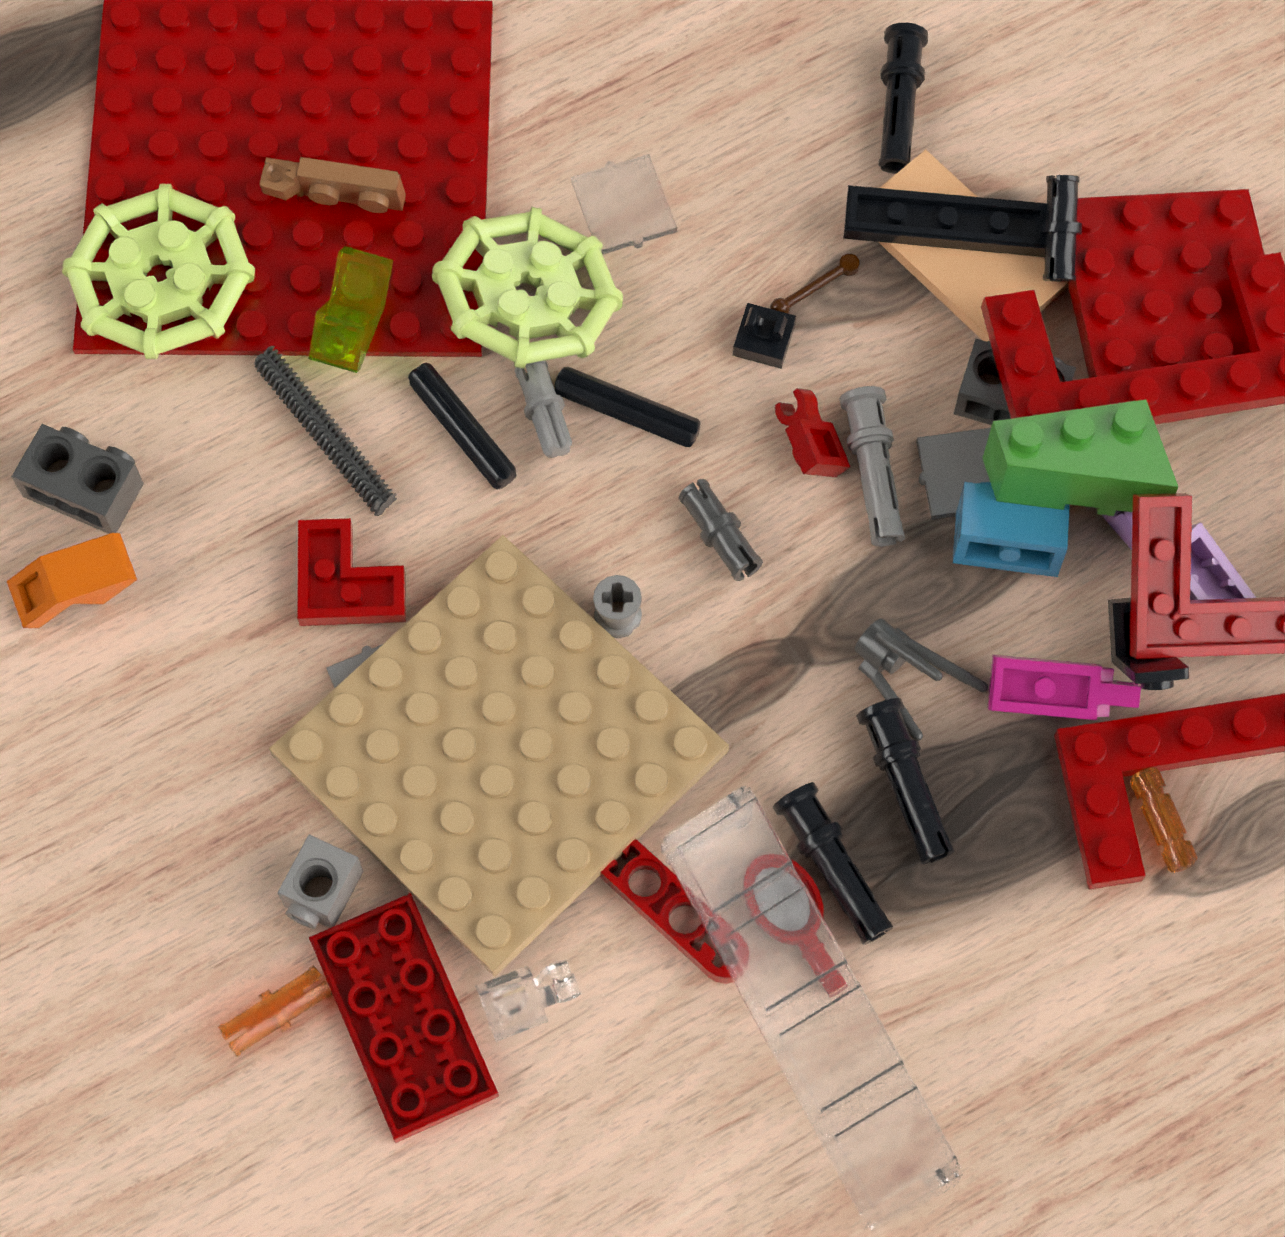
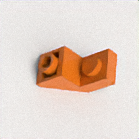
[7,533,137,628]

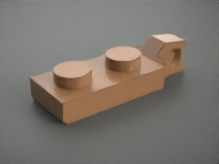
[260,157,406,213]

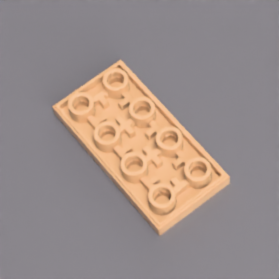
[879,149,1068,342]

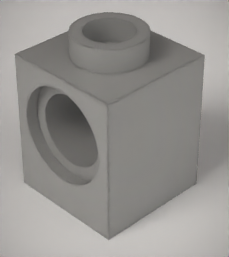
[278,834,363,929]

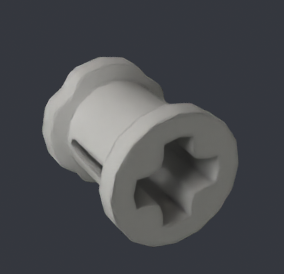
[593,575,642,638]

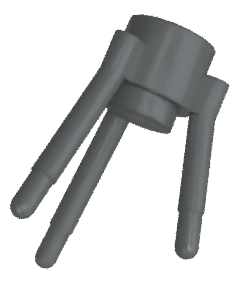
[854,618,988,741]

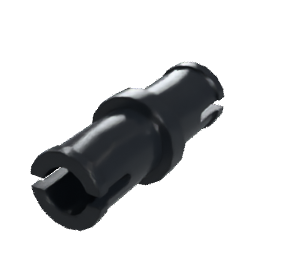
[1041,175,1082,282]

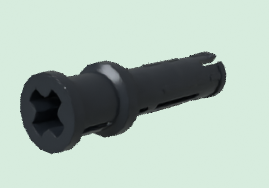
[878,22,928,174]
[856,698,955,865]
[773,782,894,945]

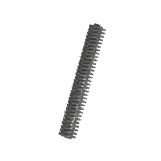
[254,346,397,516]

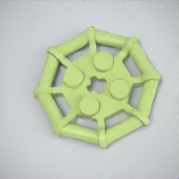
[62,184,255,359]
[432,207,623,369]

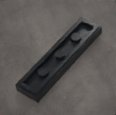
[843,185,1047,257]

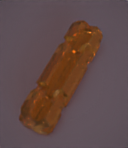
[1130,767,1198,873]

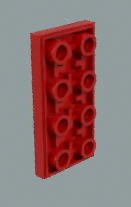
[309,893,499,1143]

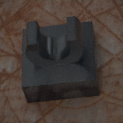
[733,303,796,369]

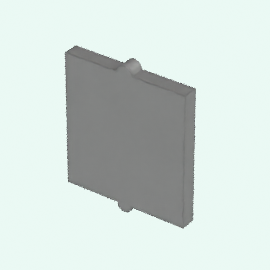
[916,428,991,520]

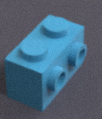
[952,482,1070,577]

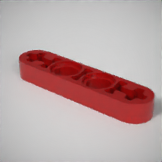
[599,838,751,984]

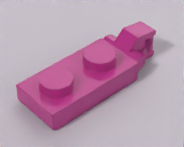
[987,654,1141,720]

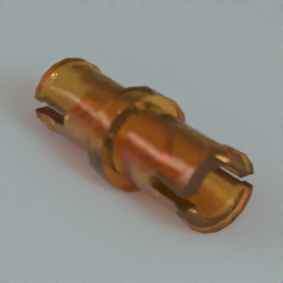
[217,965,332,1057]

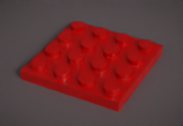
[1068,189,1265,378]

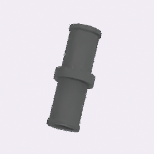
[679,479,763,581]

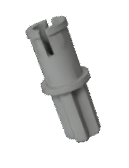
[515,360,572,458]

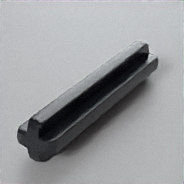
[408,363,517,490]
[554,367,701,447]

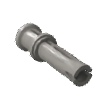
[839,386,905,547]

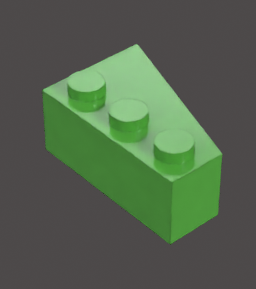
[982,399,1178,516]

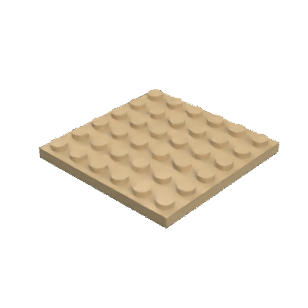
[269,535,729,977]

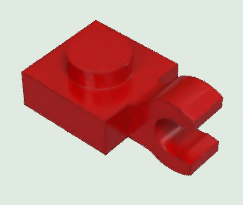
[775,388,851,477]

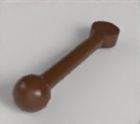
[770,254,860,313]

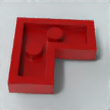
[297,518,406,626]

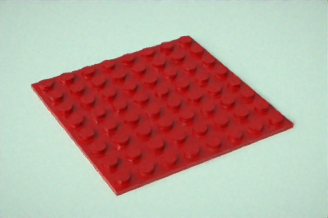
[73,0,493,357]

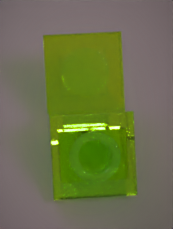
[308,246,393,373]

